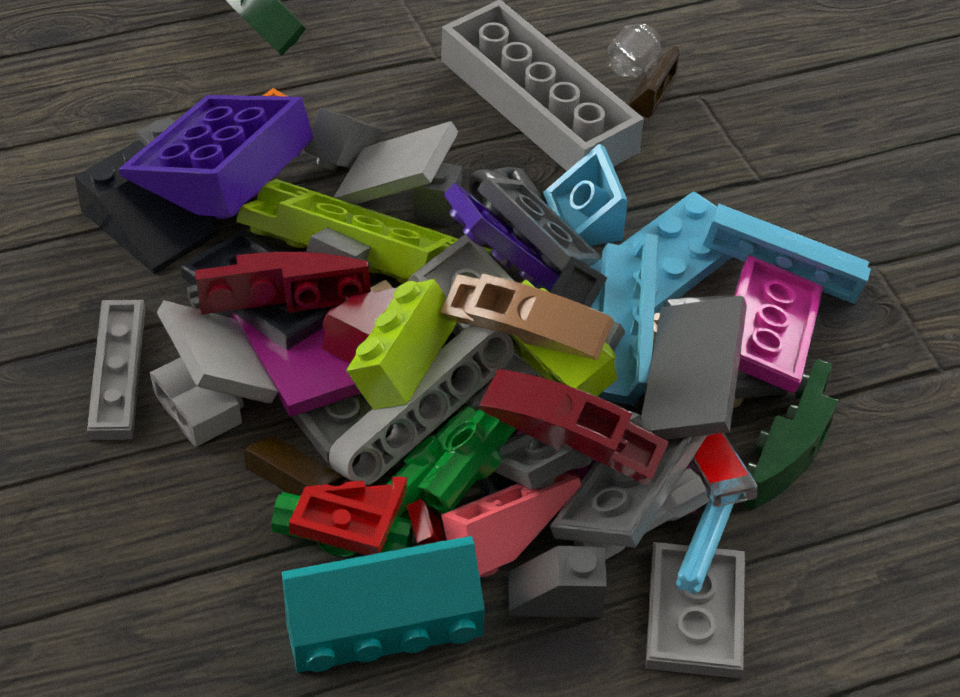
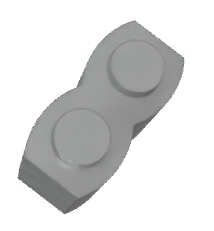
[150,357,244,447]

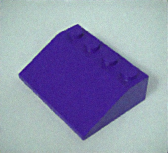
[118,95,314,219]

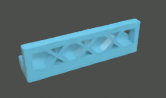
[703,204,871,304]
[597,233,658,406]

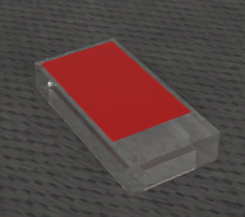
[689,433,758,508]

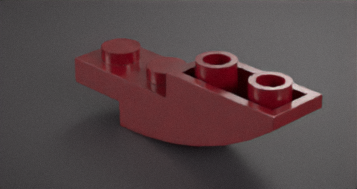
[195,252,371,315]
[478,369,668,486]

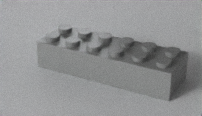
[441,0,644,171]

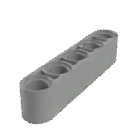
[329,325,514,485]

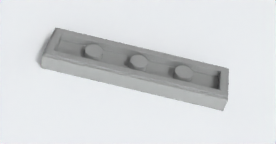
[87,300,145,440]

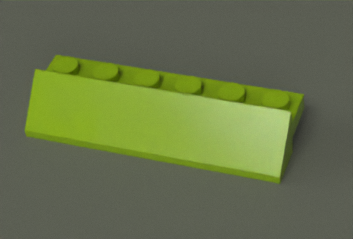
[236,179,492,284]

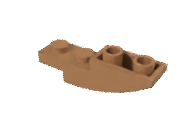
[440,273,614,360]

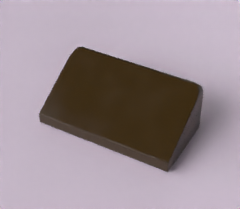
[627,45,680,118]
[244,436,343,496]

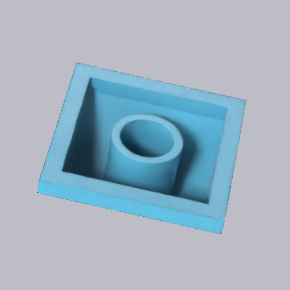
[543,144,628,246]

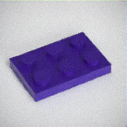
[444,182,559,291]

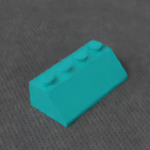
[282,536,485,673]

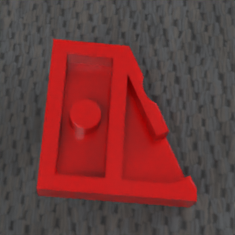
[289,476,407,555]

